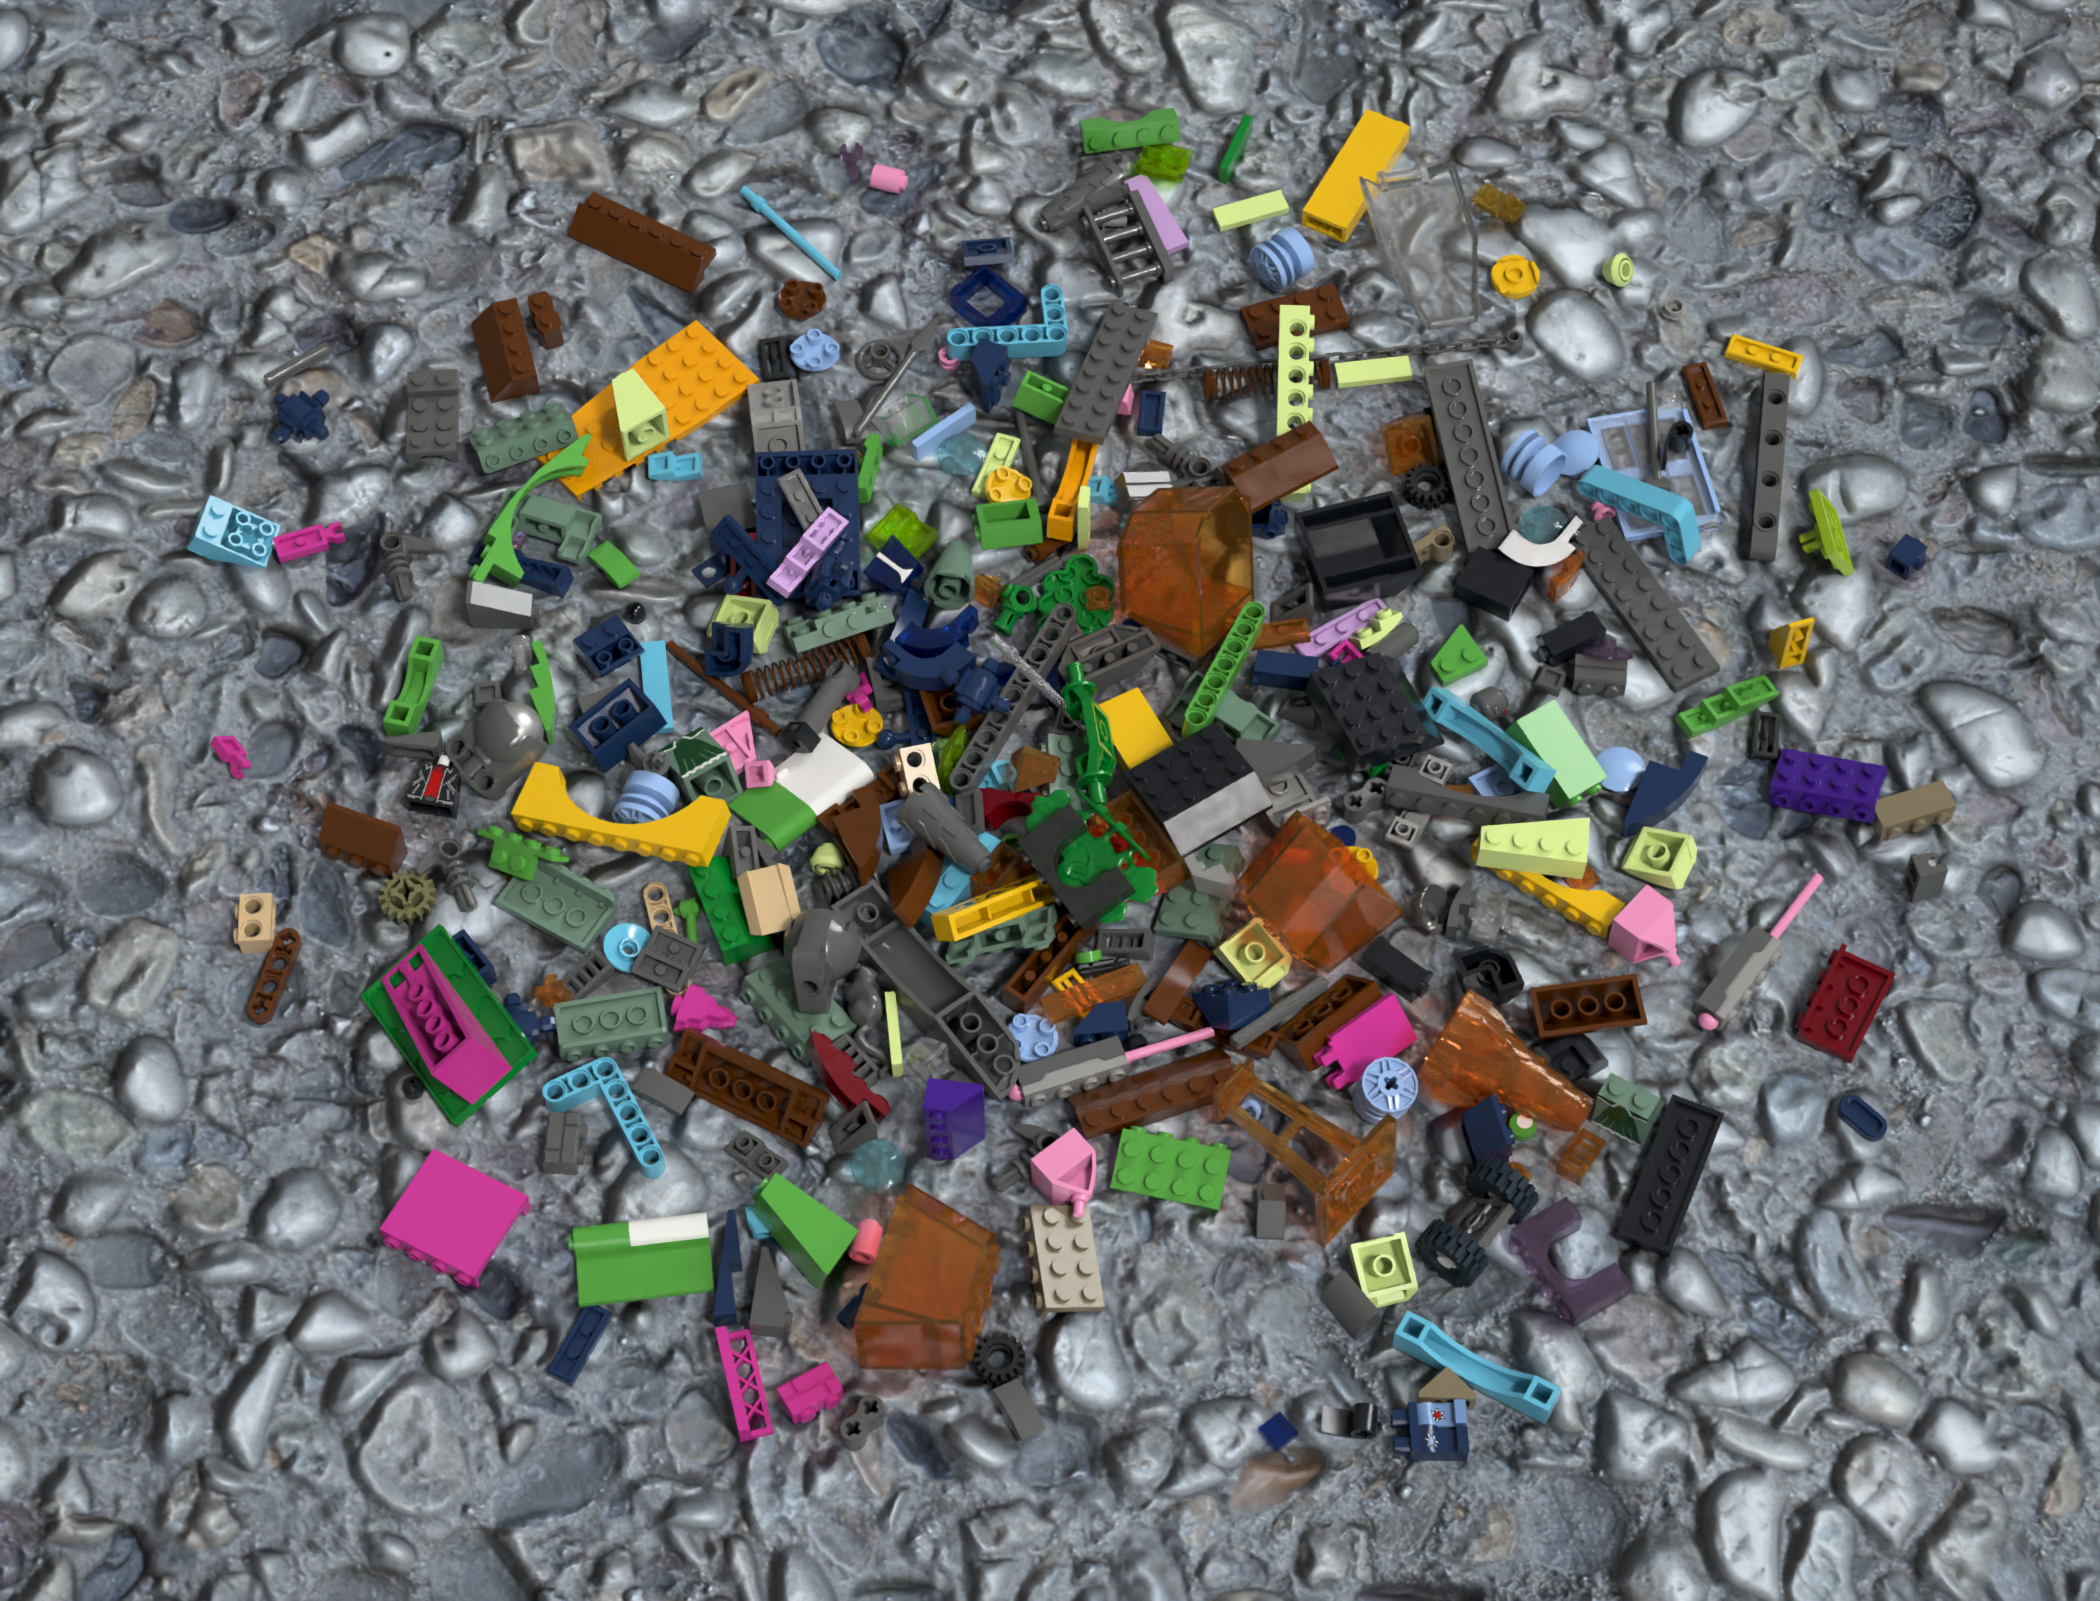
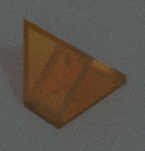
[1006,745,1061,793]

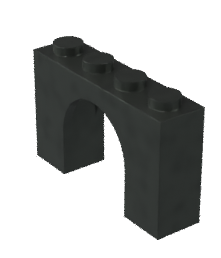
[1018,803,1137,930]

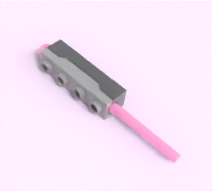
[1693,873,1823,1031]
[1008,1026,1215,1108]

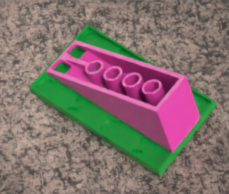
[360,924,539,1127]

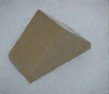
[1417,1366,1476,1410]

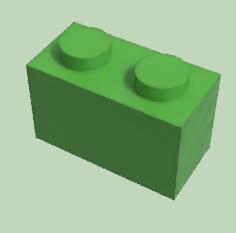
[1012,370,1071,425]

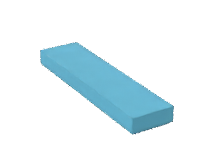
[640,640,674,734]

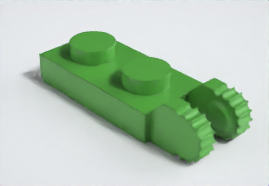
[858,433,883,504]

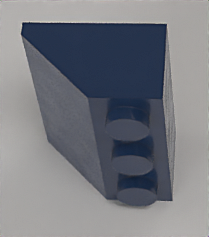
[568,678,668,773]

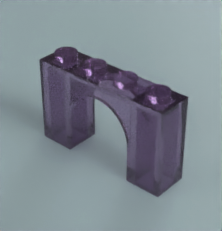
[1509,1196,1631,1328]

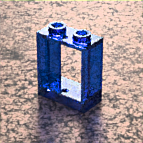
[950,265,1027,327]

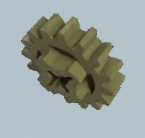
[378,869,437,925]

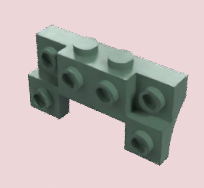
[488,487,602,564]
[782,592,895,653]
[1165,670,1281,747]
[945,904,1059,967]

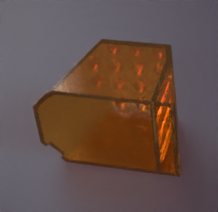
[1116,486,1254,658]
[1235,810,1406,974]
[854,1184,1002,1370]

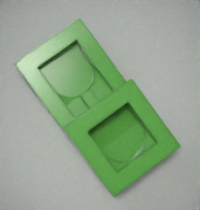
[588,541,640,589]

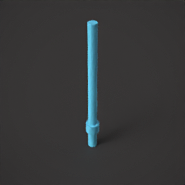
[740,186,843,280]

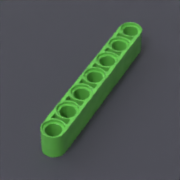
[1181,602,1266,739]

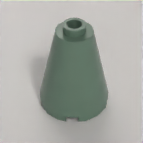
[924,539,975,609]

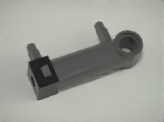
[778,659,861,753]

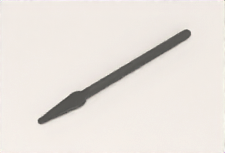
[853,316,940,437]

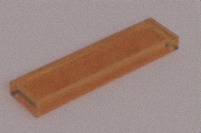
[1039,962,1147,1025]

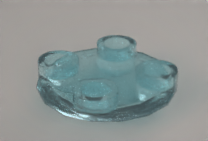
[937,433,987,475]
[1520,506,1568,544]
[851,1139,906,1192]

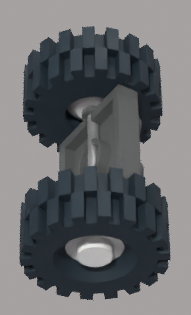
[1415,1156,1539,1288]

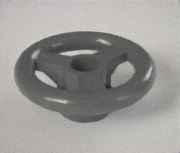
[856,339,905,381]

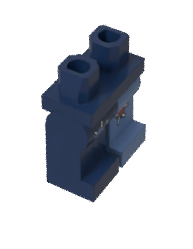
[1391,1399,1470,1461]

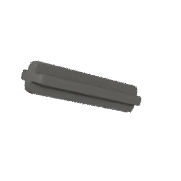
[263,342,331,388]
[995,555,1063,601]

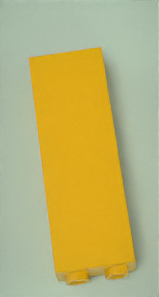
[1302,109,1410,243]
[1099,687,1174,841]

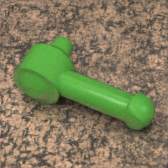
[673,897,700,943]

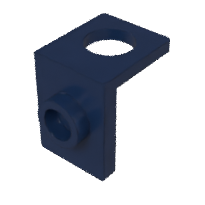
[692,537,731,588]

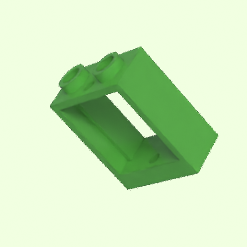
[971,498,1043,550]

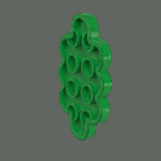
[1036,554,1115,663]

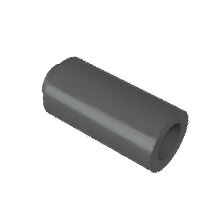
[1363,622,1419,660]

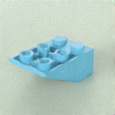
[186,495,281,569]

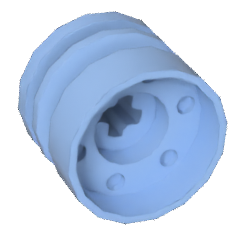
[1250,227,1315,292]
[1500,429,1568,497]
[612,770,680,824]
[1352,1057,1418,1126]

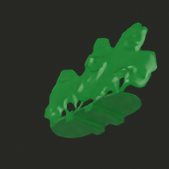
[1026,788,1159,924]

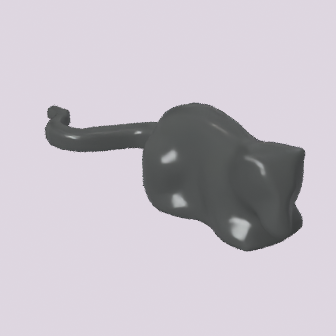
[842,966,891,1079]

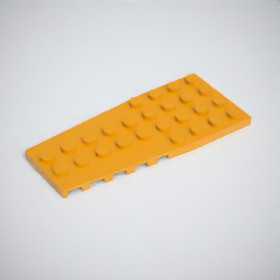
[534,320,760,501]

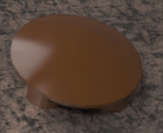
[777,279,826,319]

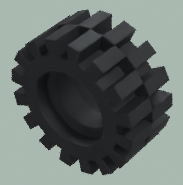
[1404,462,1450,511]
[974,1332,1025,1388]

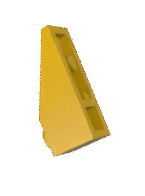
[1768,617,1815,670]

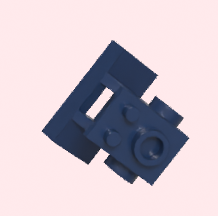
[1228,493,1288,546]

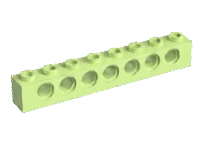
[1276,305,1315,502]

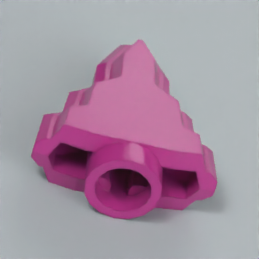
[671,984,738,1033]

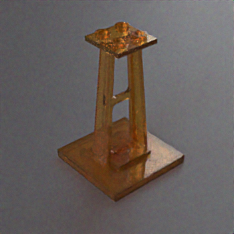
[1213,1057,1397,1248]

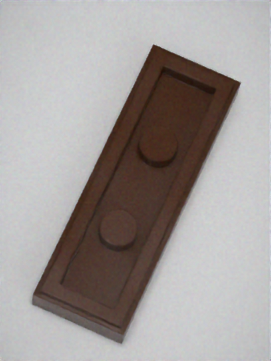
[1681,361,1728,431]

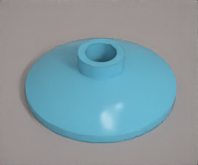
[603,923,651,973]

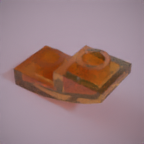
[1547,550,1585,603]

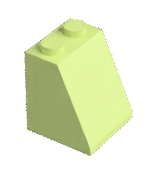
[612,368,670,461]

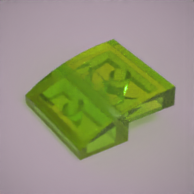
[1135,143,1194,183]
[865,503,939,569]
[938,725,968,796]

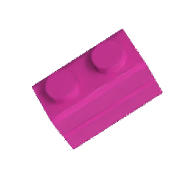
[776,1361,844,1424]

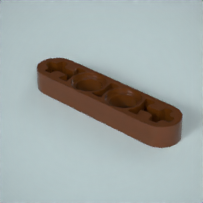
[247,928,302,1025]

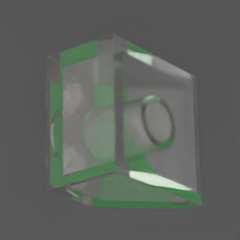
[871,393,939,448]

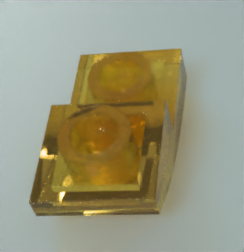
[1472,182,1528,224]

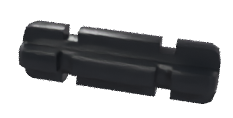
[1077,956,1131,979]

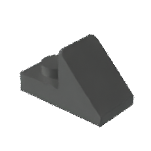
[721,826,760,880]
[1256,1184,1286,1240]

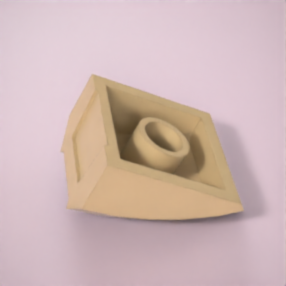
[737,863,801,936]

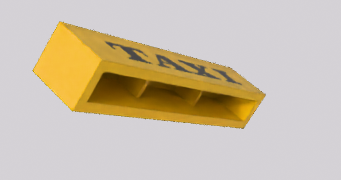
[930,864,1061,942]

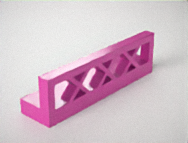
[715,1326,774,1442]

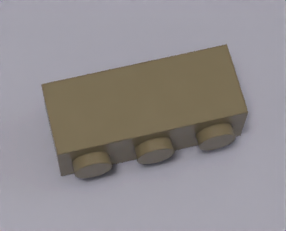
[1870,780,1956,841]

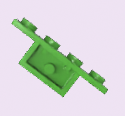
[477,825,569,880]

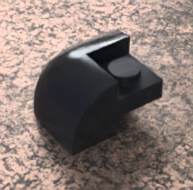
[1453,945,1525,1010]
[1532,1034,1609,1088]

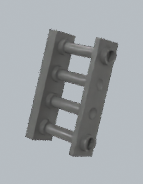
[1080,189,1174,298]

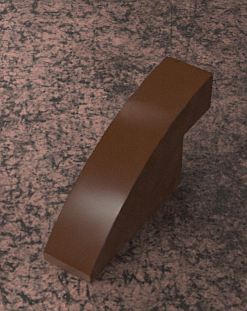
[831,784,883,886]
[887,837,944,929]

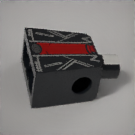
[405,755,461,819]

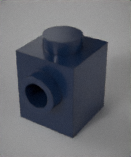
[1885,533,1928,580]

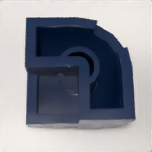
[705,621,754,678]

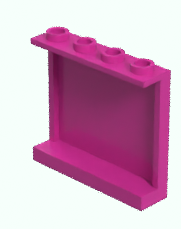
[380,1148,531,1289]

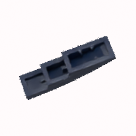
[872,589,929,682]

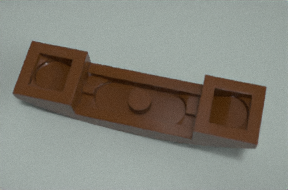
[816,762,901,837]
[1141,939,1213,1026]
[1170,997,1280,1059]

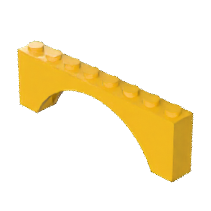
[511,762,731,867]

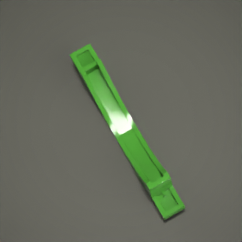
[468,433,592,588]

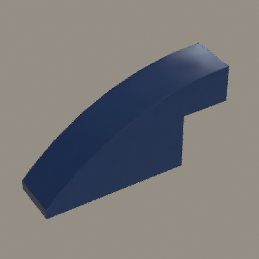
[1620,750,1708,838]

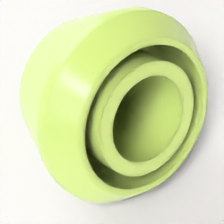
[1602,253,1634,287]
[809,843,846,876]

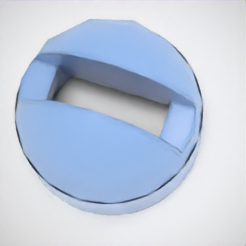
[1238,1099,1261,1123]

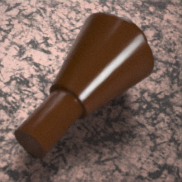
[1025,538,1070,565]

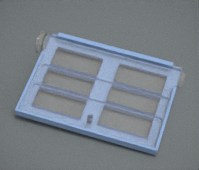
[1586,393,1723,542]

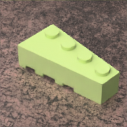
[1476,817,1590,879]

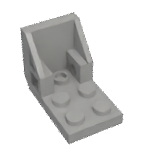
[747,379,806,452]

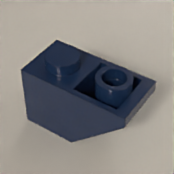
[1073,1001,1128,1047]

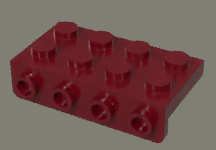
[1795,943,1896,1064]

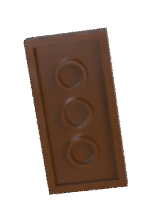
[1240,283,1350,351]

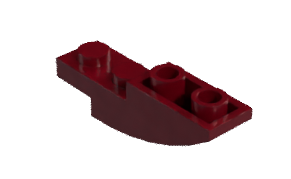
[806,1030,892,1125]

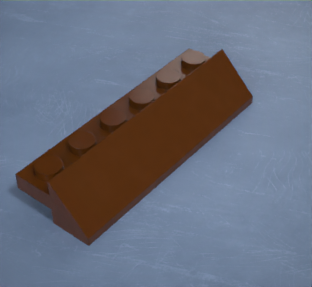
[568,192,717,295]
[665,1027,831,1148]
[1067,1047,1240,1140]

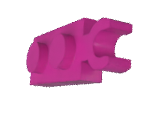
[273,522,346,563]

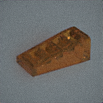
[1555,1128,1607,1186]

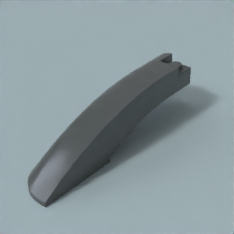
[830,879,1021,1102]

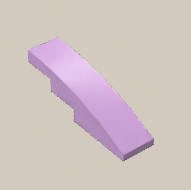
[766,507,849,598]

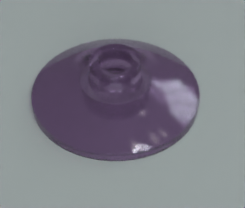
[1581,639,1633,660]

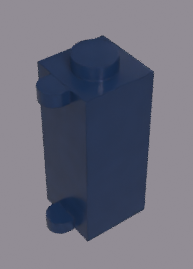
[1252,649,1323,691]

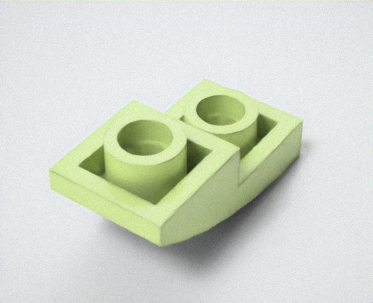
[1349,608,1403,650]

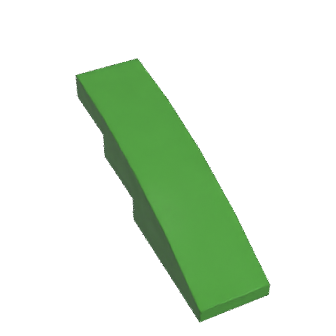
[529,640,556,745]
[1675,674,1779,739]

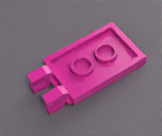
[1312,992,1418,1090]

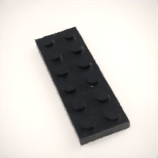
[1616,1094,1725,1257]

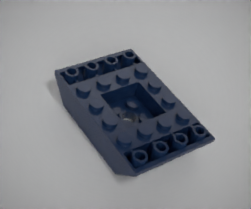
[755,449,861,600]

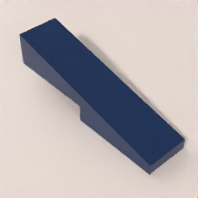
[467,542,574,598]
[713,1209,743,1327]

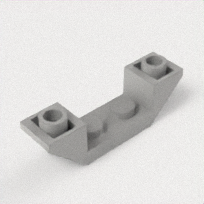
[1385,754,1452,849]
[1182,851,1237,900]

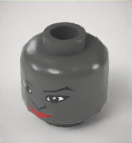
[1469,686,1509,722]

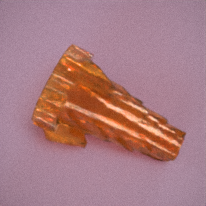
[1416,989,1596,1133]

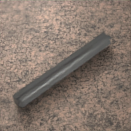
[1229,975,1329,1050]

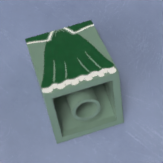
[658,726,743,805]
[1591,1073,1666,1148]

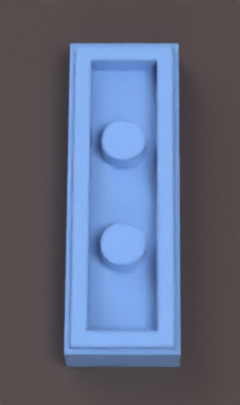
[911,402,976,462]

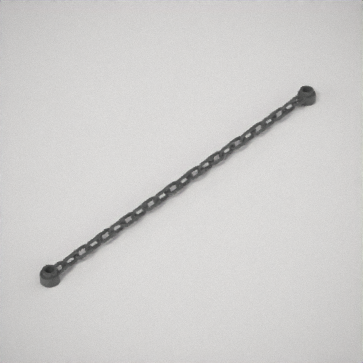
[1130,330,1523,385]

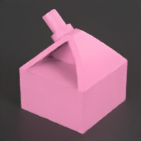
[1608,885,1681,967]
[1031,1127,1096,1218]

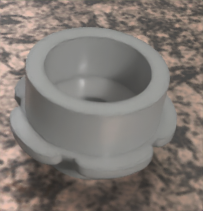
[1662,298,1686,321]

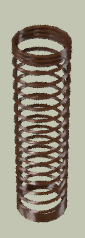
[1203,358,1331,401]
[740,632,872,704]

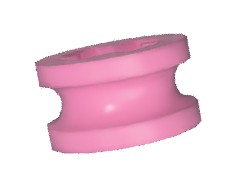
[939,346,961,370]
[1591,501,1616,521]

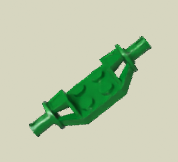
[1060,662,1117,807]

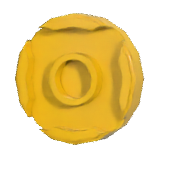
[1490,255,1540,299]

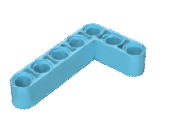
[946,284,1068,361]
[1577,465,1701,566]
[542,1057,666,1179]

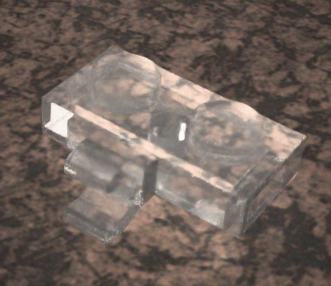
[1468,889,1522,946]

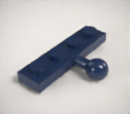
[710,514,797,607]
[876,689,942,784]

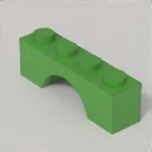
[1079,108,1180,154]
[383,635,445,737]

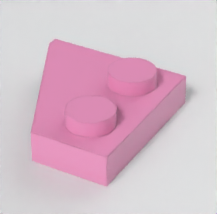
[709,710,757,776]

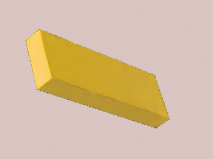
[1724,334,1804,380]

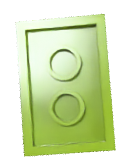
[1799,488,1855,577]

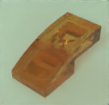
[1137,339,1174,368]

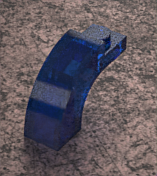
[895,604,979,659]

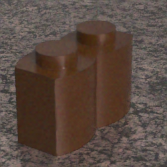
[527,291,564,350]

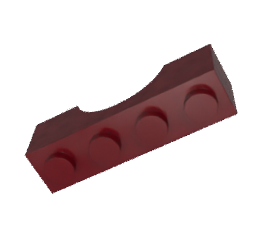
[974,787,1049,831]

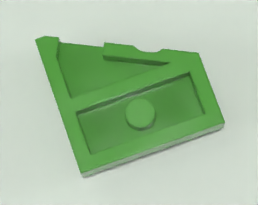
[1430,624,1488,687]

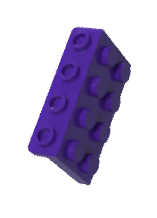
[1769,748,1887,823]

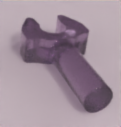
[839,142,864,184]

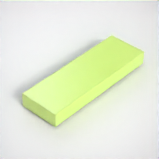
[1212,190,1289,232]
[1334,355,1412,388]
[971,432,1021,500]
[1078,486,1091,551]
[885,991,903,1077]

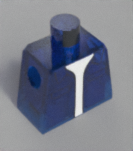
[863,535,925,597]

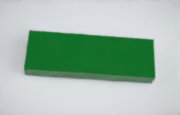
[1218,114,1253,185]

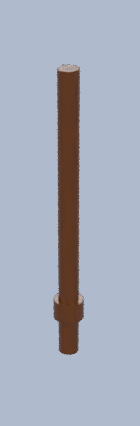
[666,640,782,737]

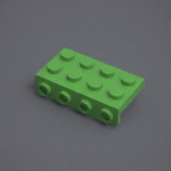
[1110,1126,1232,1211]

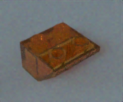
[970,841,1037,897]

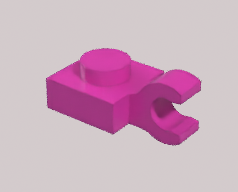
[846,672,873,713]
[210,736,252,779]

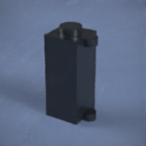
[1535,610,1606,668]
[1360,936,1434,1004]

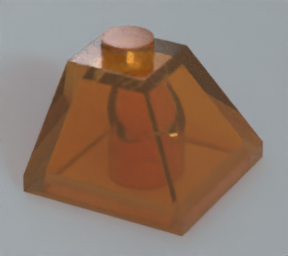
[1381,411,1440,476]

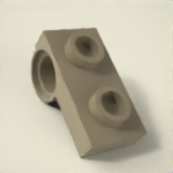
[1412,524,1454,563]

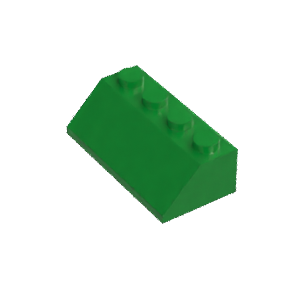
[686,856,775,966]

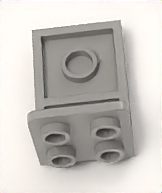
[1263,773,1331,843]

